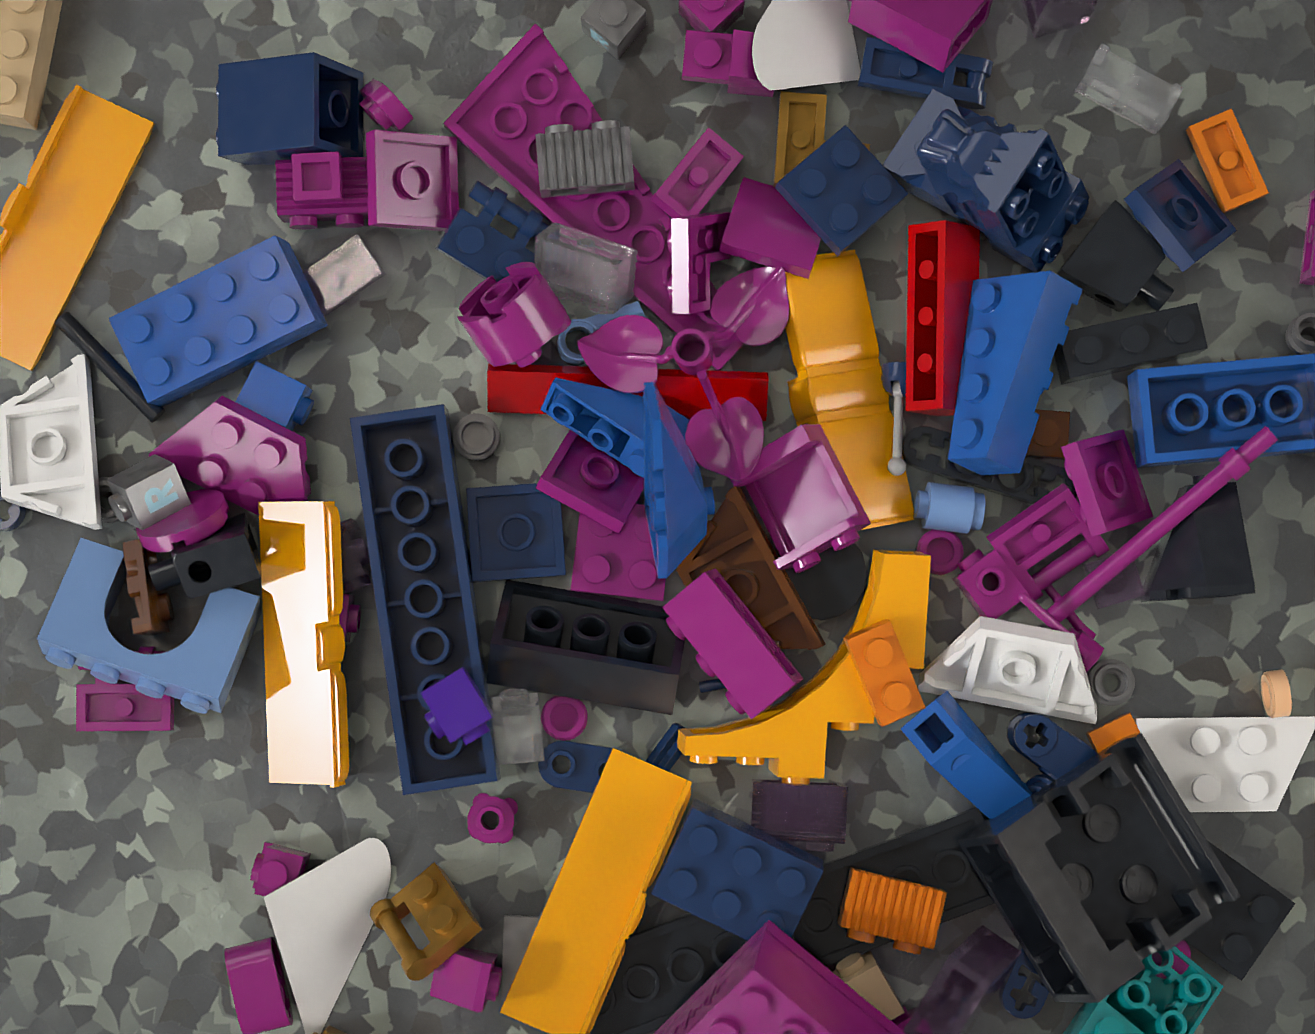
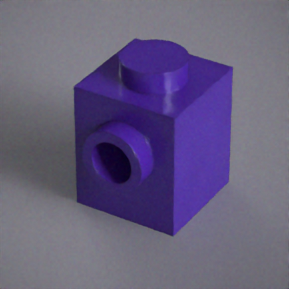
[421,667,495,745]

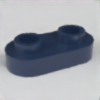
[538,740,620,793]

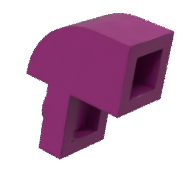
[682,29,774,97]

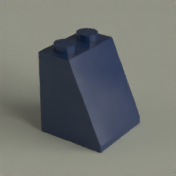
[216,52,363,165]

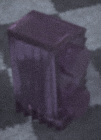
[750,779,848,852]

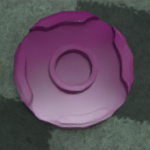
[136,489,230,552]

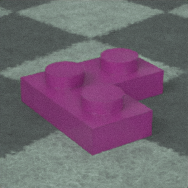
[667,212,731,314]

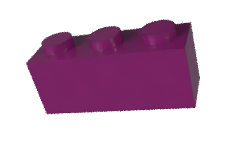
[662,568,804,719]

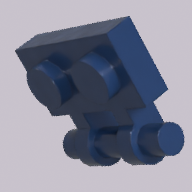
[435,180,556,282]

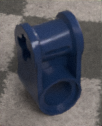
[1007,712,1098,780]

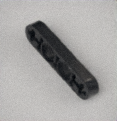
[902,426,1077,504]

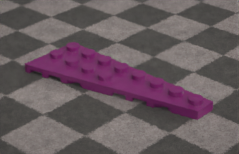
[443,23,744,371]

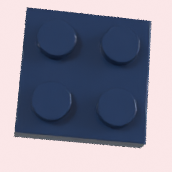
[775,125,908,257]
[1124,159,1237,272]
[466,483,567,582]

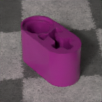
[224,937,293,1034]

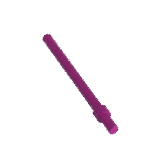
[1046,426,1278,623]

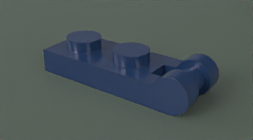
[858,37,993,110]

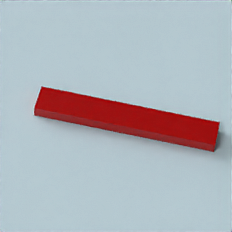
[487,363,769,421]

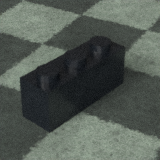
[1054,303,1208,385]

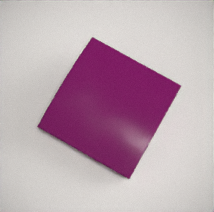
[719,177,821,279]

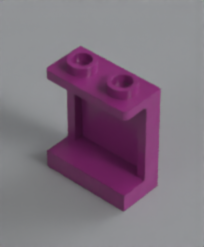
[730,424,871,573]

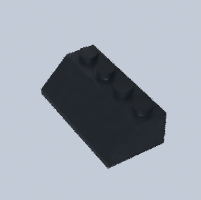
[486,580,685,715]

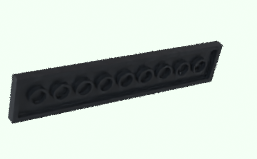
[590,807,995,1034]

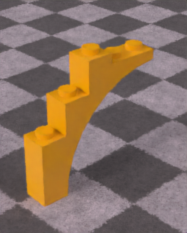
[677,549,931,786]

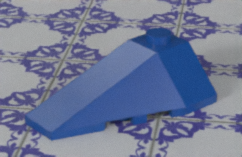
[644,381,715,579]

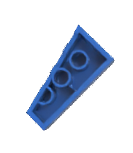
[948,271,1083,475]

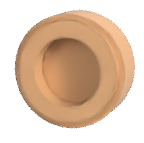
[1261,669,1292,718]

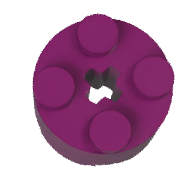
[457,262,571,367]

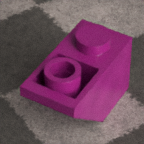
[429,947,502,1013]

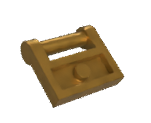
[370,862,483,981]

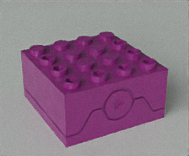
[654,920,906,1034]

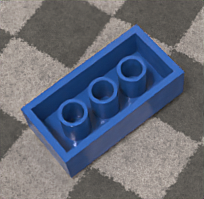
[108,235,328,407]
[1127,353,1315,468]

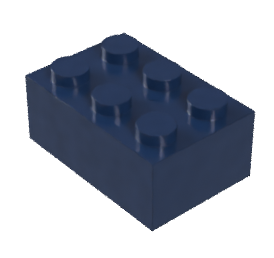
[651,799,824,940]

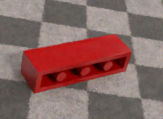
[905,220,980,416]

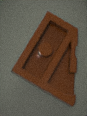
[122,539,174,636]

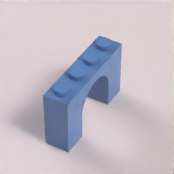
[37,538,261,714]

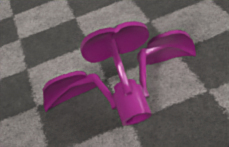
[578,267,789,481]

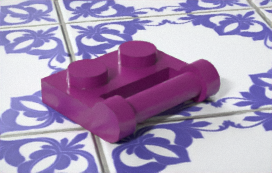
[986,483,1110,601]

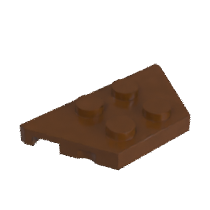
[676,486,826,650]

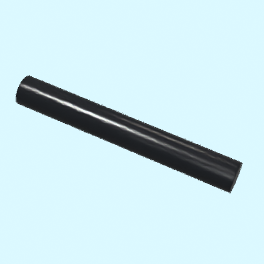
[55,311,165,423]

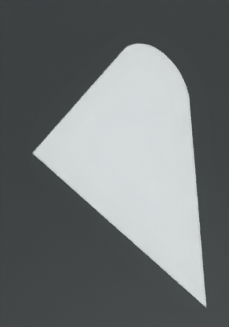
[752,0,860,90]
[263,838,391,1034]

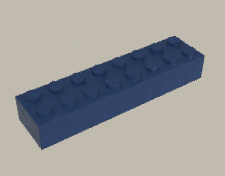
[350,404,501,795]

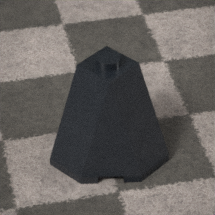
[1141,475,1255,602]

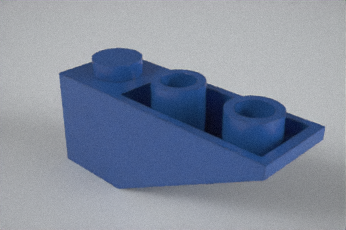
[540,378,690,478]
[900,691,1033,819]

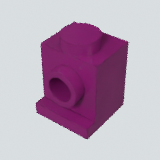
[250,842,311,897]

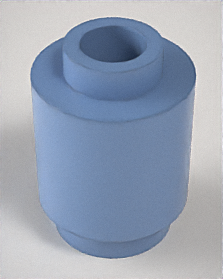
[914,482,985,534]

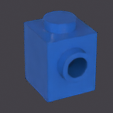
[235,361,314,431]

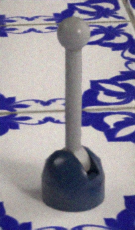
[881,362,906,476]

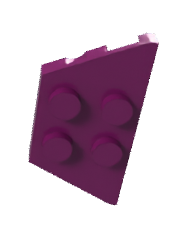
[148,395,311,516]

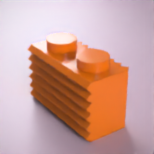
[838,867,947,955]

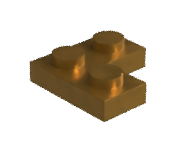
[774,91,870,187]

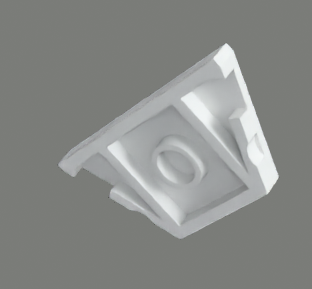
[0,354,102,530]
[918,616,1097,724]
[1133,716,1315,812]

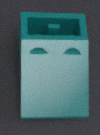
[1063,946,1224,1034]

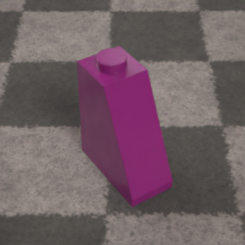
[848,0,993,72]

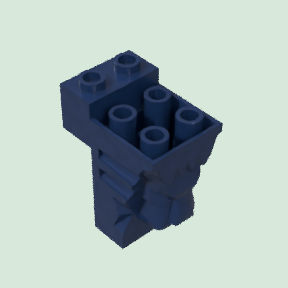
[883,89,1089,272]

